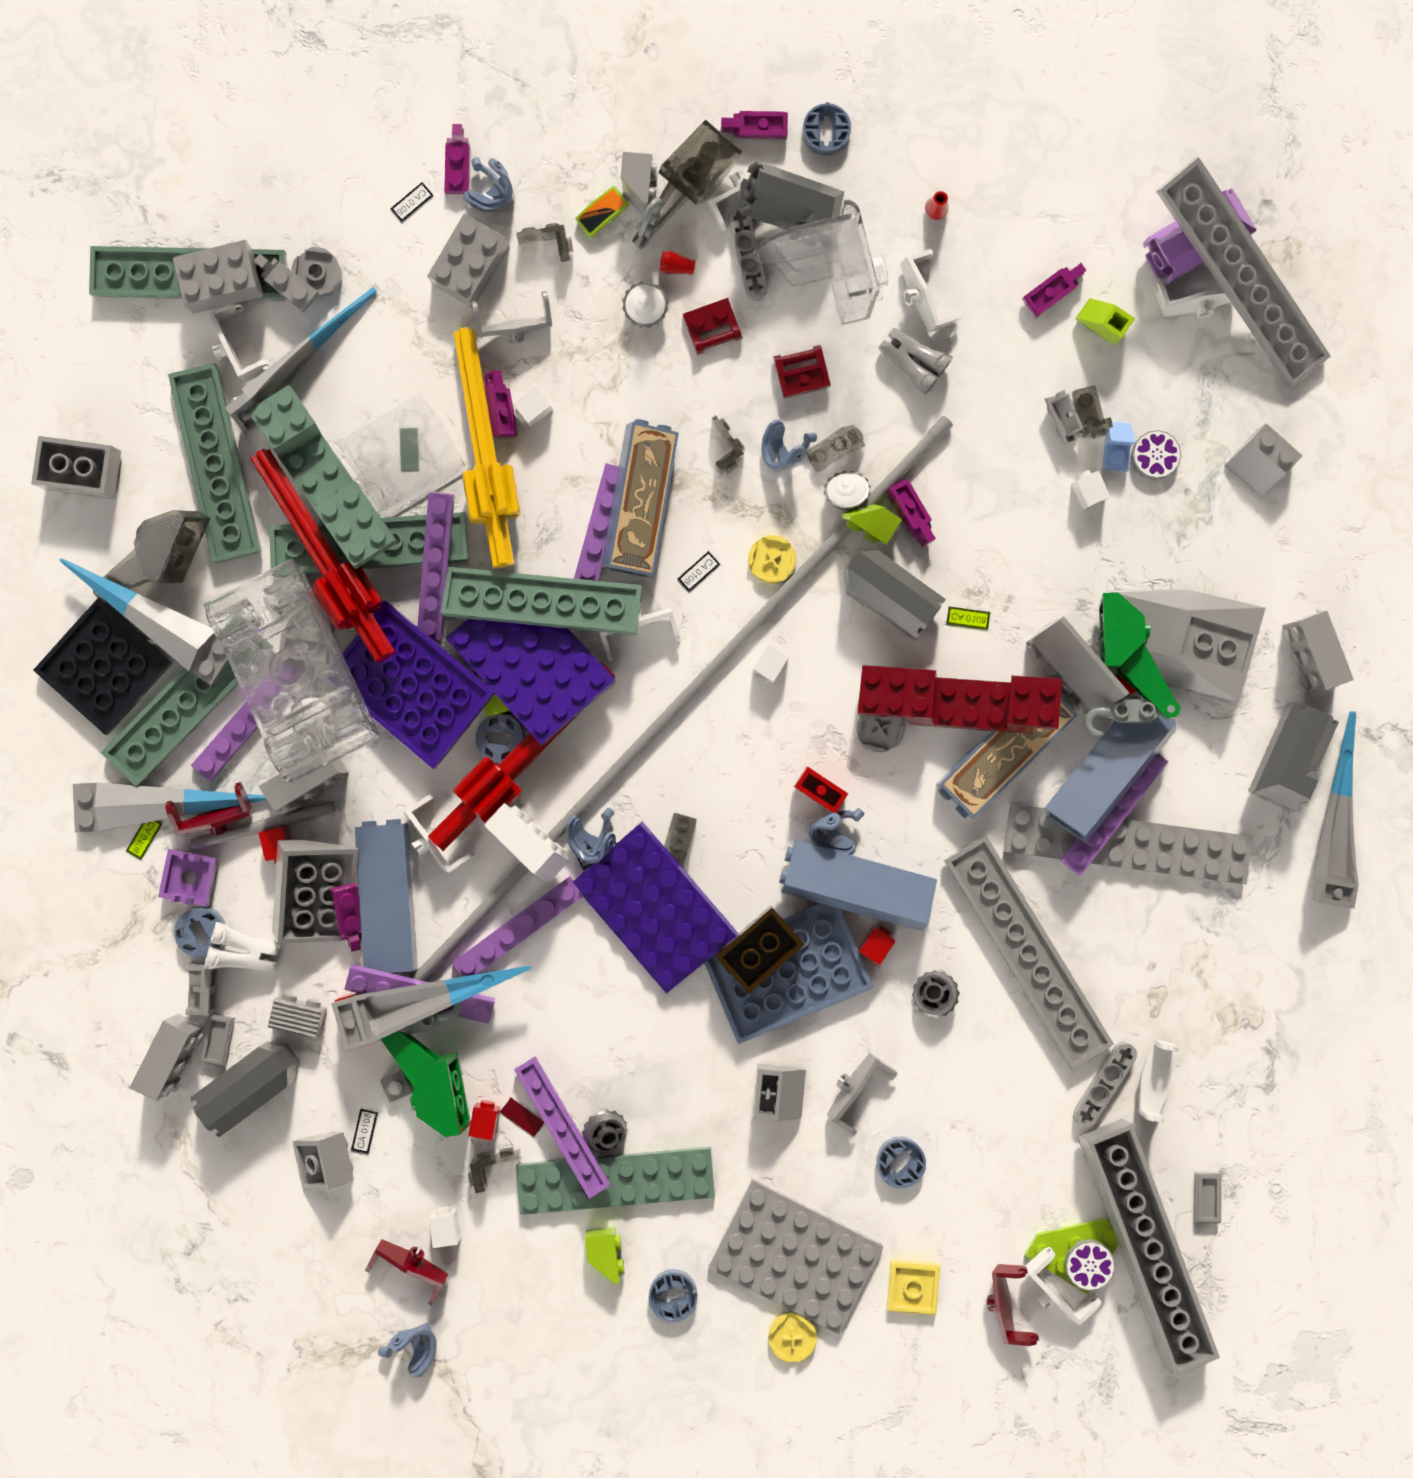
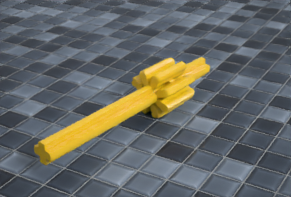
[453,327,521,568]

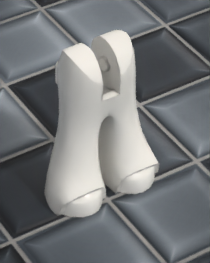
[204,922,281,971]

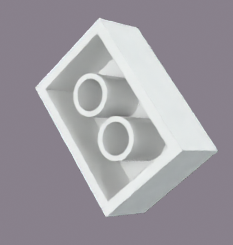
[484,803,570,882]

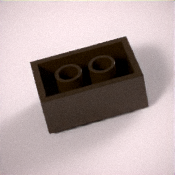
[716,905,805,994]

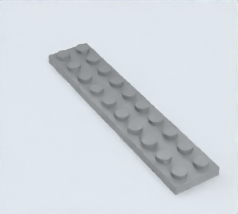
[1156,157,1331,388]
[1003,804,1253,885]
[944,835,1114,1070]

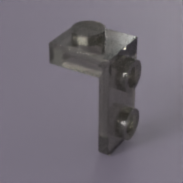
[516,223,574,262]
[1071,386,1113,439]
[711,415,745,475]
[806,425,866,472]
[664,813,697,868]
[468,1147,521,1194]

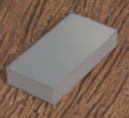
[199,1013,235,1067]
[1194,1172,1221,1223]

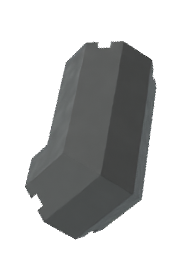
[737,161,845,243]
[843,550,946,640]
[1248,702,1339,812]
[190,1042,299,1137]

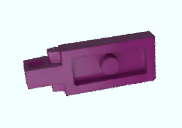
[721,111,788,139]
[444,124,471,194]
[1022,263,1087,318]
[485,370,518,438]
[886,479,936,547]
[331,883,362,952]

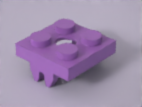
[158,849,218,907]

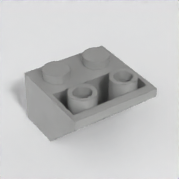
[621,152,658,215]
[752,1064,806,1121]

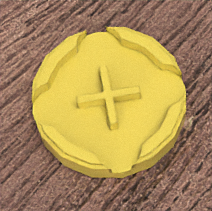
[748,535,796,584]
[768,1311,817,1363]

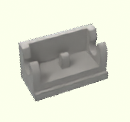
[185,963,217,1016]

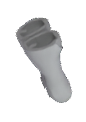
[878,328,953,396]

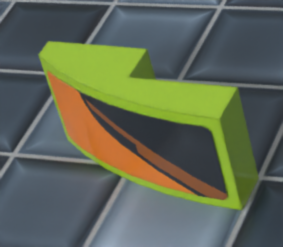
[575,186,630,238]

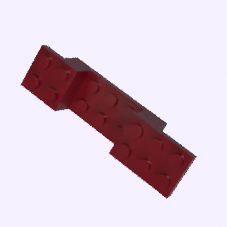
[857,665,1062,734]

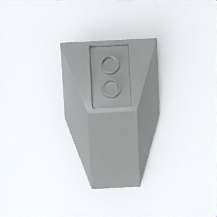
[1097,590,1266,703]

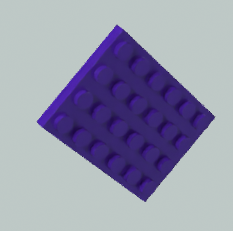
[325,600,495,769]
[446,619,616,746]
[572,821,739,994]

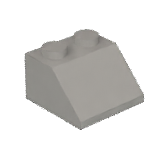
[1225,423,1303,497]
[293,1132,354,1190]

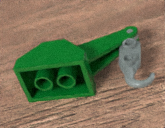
[1085,592,1180,736]
[380,1002,471,1137]

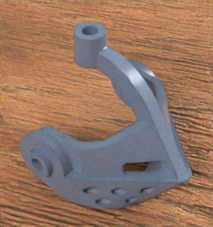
[463,157,515,212]
[761,420,817,473]
[566,808,616,864]
[809,808,865,855]
[378,1323,437,1378]

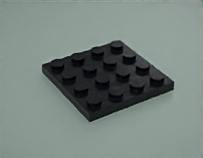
[33,598,173,735]

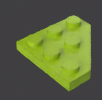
[1024,1217,1118,1295]

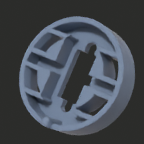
[802,102,851,156]
[475,714,526,763]
[174,907,226,957]
[876,1136,926,1188]
[648,1269,698,1322]

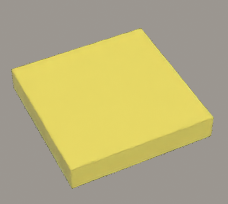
[887,1259,940,1315]

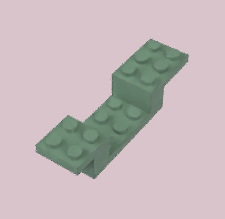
[247,385,397,570]

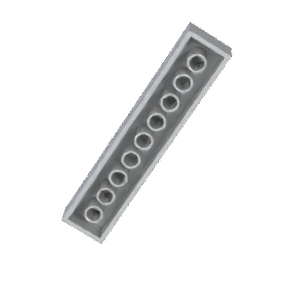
[1078,1119,1220,1377]

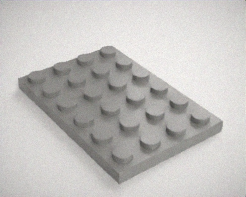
[708,1178,883,1335]

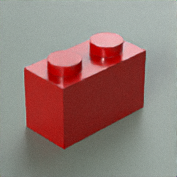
[793,766,849,813]

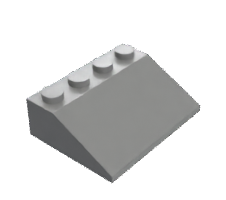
[1026,616,1129,714]
[272,840,358,944]

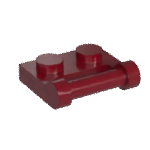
[683,298,743,355]
[773,345,831,399]

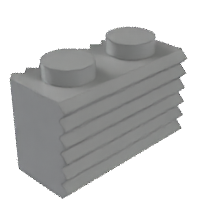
[267,993,327,1039]

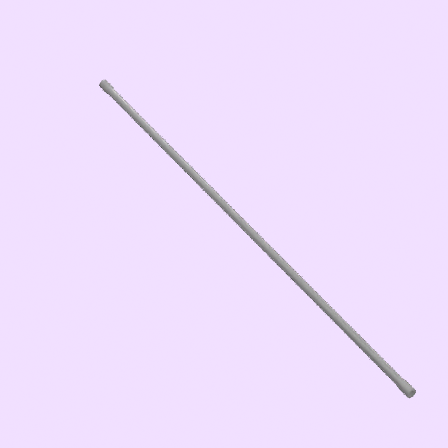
[411,416,953,981]

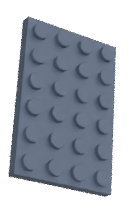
[704,903,873,1044]

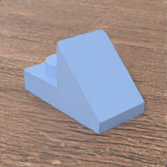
[1102,421,1135,472]

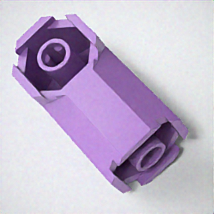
[1143,188,1257,285]

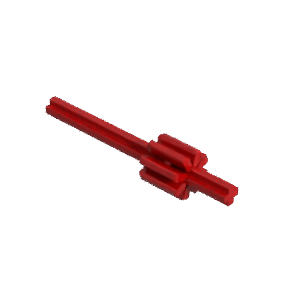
[250,448,395,663]
[427,662,616,852]

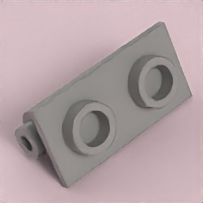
[1044,390,1084,444]

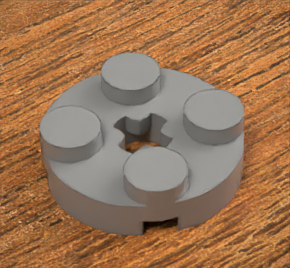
[291,247,342,298]

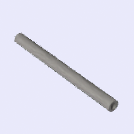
[190,801,336,851]

